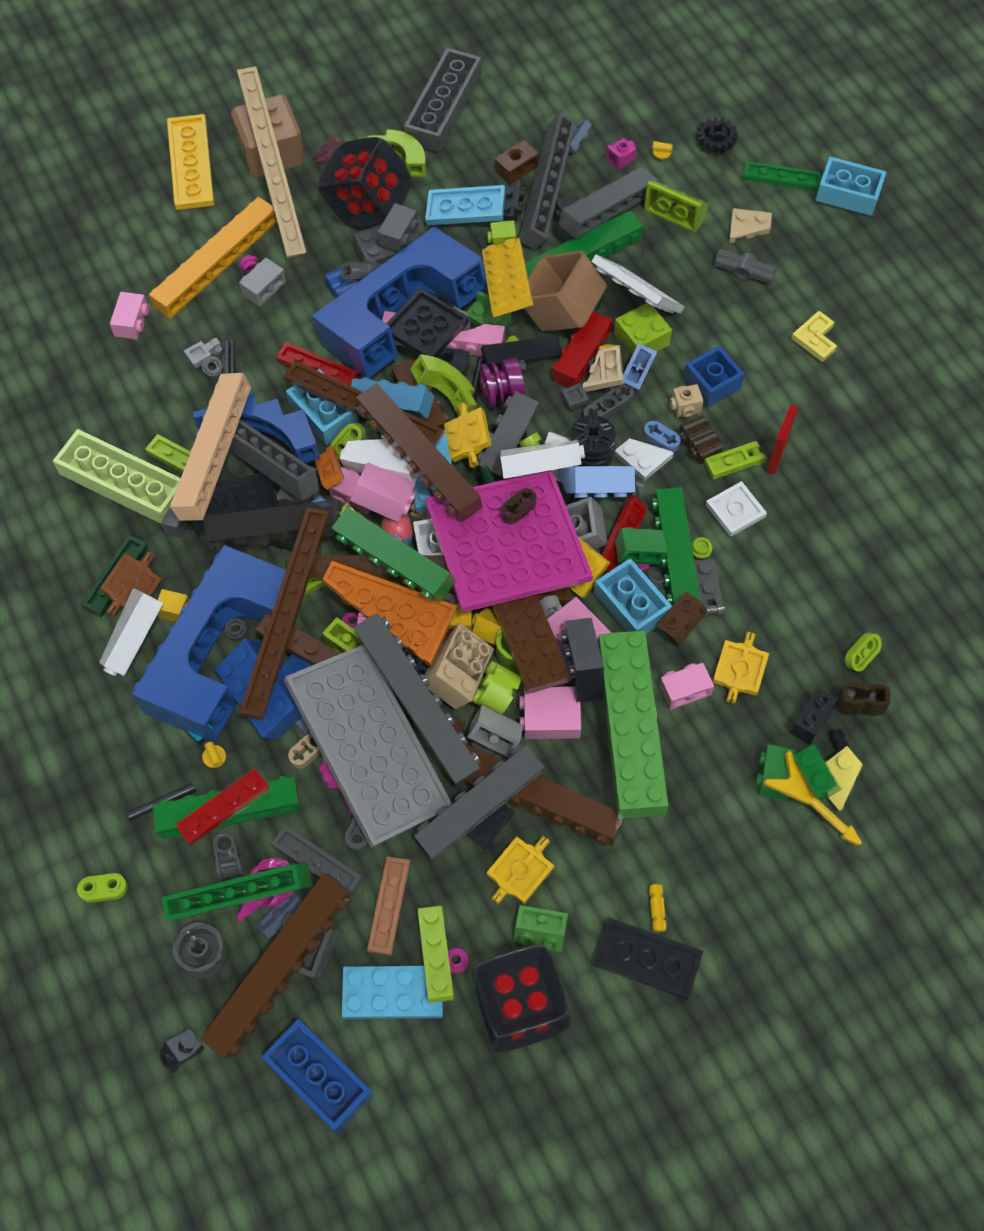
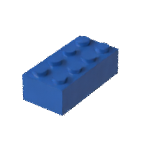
[214,639,302,740]
[262,1019,374,1135]

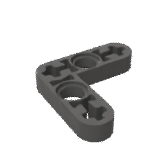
[583,357,634,419]

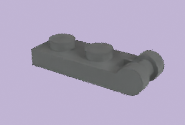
[694,559,725,617]

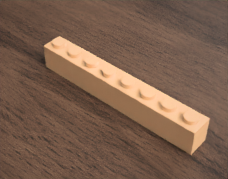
[170,373,251,521]

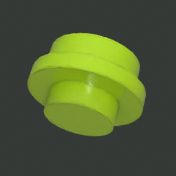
[691,537,712,559]

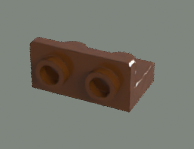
[658,591,708,646]

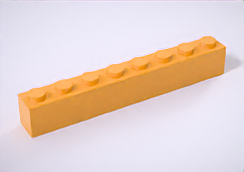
[149,197,277,319]

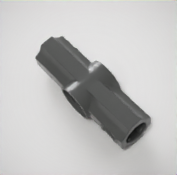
[714,249,777,284]
[340,259,382,281]

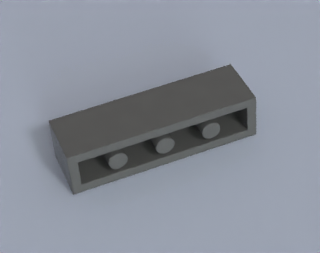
[477,391,539,481]

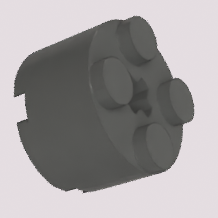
[173,922,228,979]

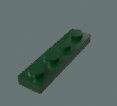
[81,535,148,617]

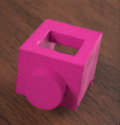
[606,138,636,171]

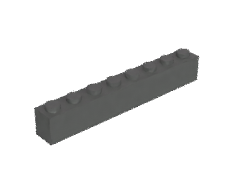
[519,112,576,250]
[353,613,481,787]

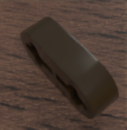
[501,488,537,524]

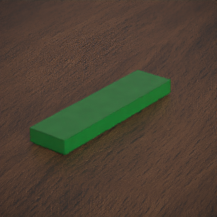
[742,161,822,192]

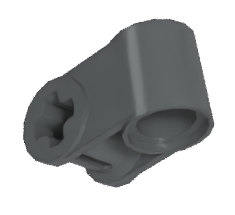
[213,832,244,882]

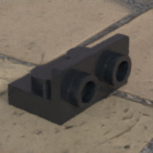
[503,179,525,222]

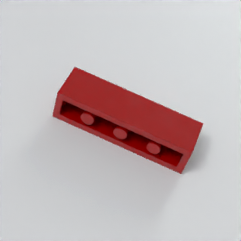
[552,311,613,388]

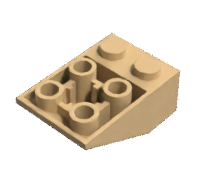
[424,623,494,709]

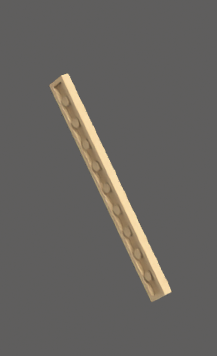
[237,66,306,259]

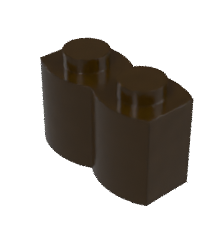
[678,415,723,464]
[838,683,891,716]

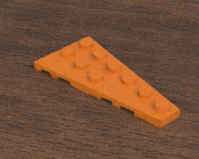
[322,561,457,667]

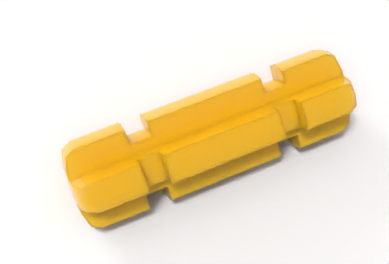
[649,884,666,933]

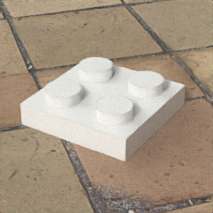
[706,481,767,537]

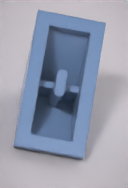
[623,343,657,390]

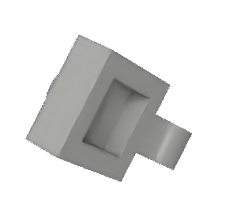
[184,338,222,369]

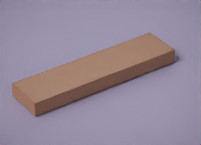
[367,856,410,956]

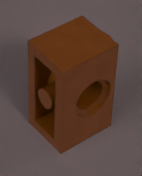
[495,140,539,185]

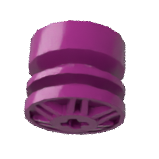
[480,357,525,408]

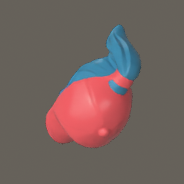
[381,515,414,545]

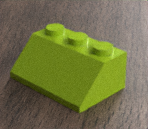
[644,181,709,233]

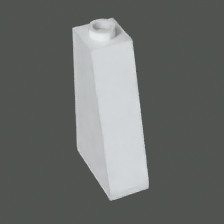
[340,439,419,483]
[501,440,585,478]
[99,588,163,676]

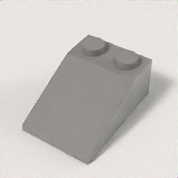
[566,497,607,549]

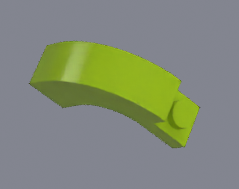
[368,130,426,177]
[410,354,477,416]

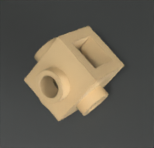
[669,384,703,418]

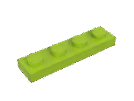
[418,906,454,1003]

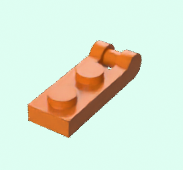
[315,445,344,490]

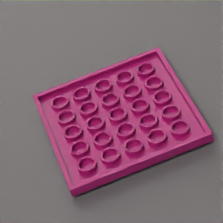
[425,470,593,613]

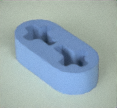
[644,421,681,453]

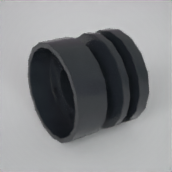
[570,415,616,467]

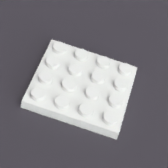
[591,255,685,314]

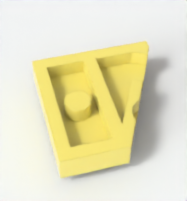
[827,746,863,811]

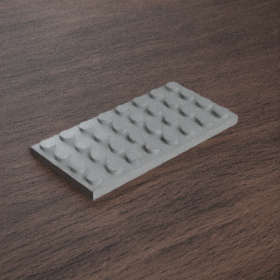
[284,645,453,848]

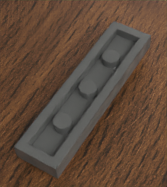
[271,825,363,898]

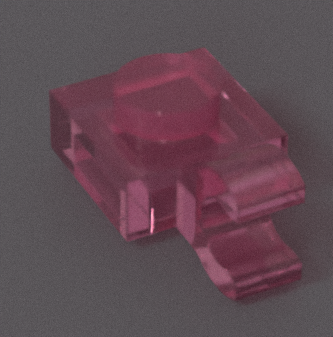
[313,132,344,164]

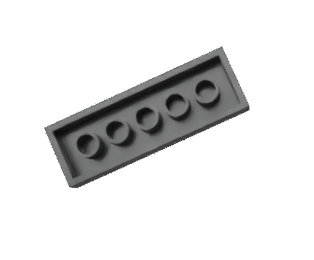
[404,48,482,153]

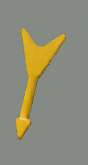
[763,751,862,846]

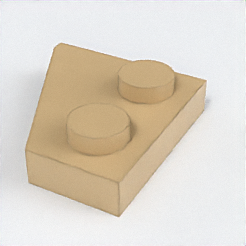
[729,208,772,243]
[583,346,624,392]

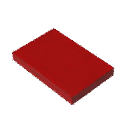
[766,405,798,475]

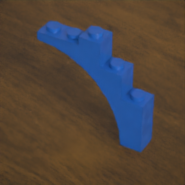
[193,389,320,463]

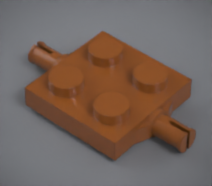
[99,552,161,617]

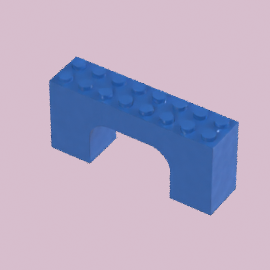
[312,227,488,378]
[132,545,286,744]

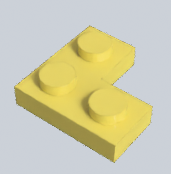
[791,311,837,362]

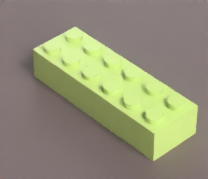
[53,429,181,524]

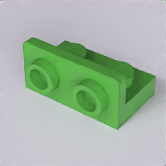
[466,291,511,328]
[514,905,568,952]

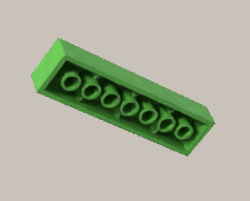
[598,631,668,819]

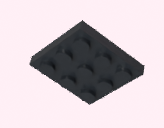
[386,288,469,357]

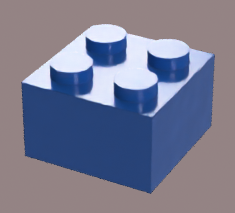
[683,345,744,407]

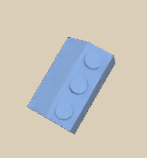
[558,466,635,498]

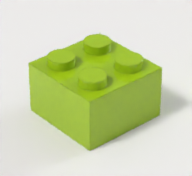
[614,303,672,356]

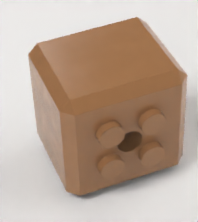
[231,95,305,178]
[524,250,607,331]

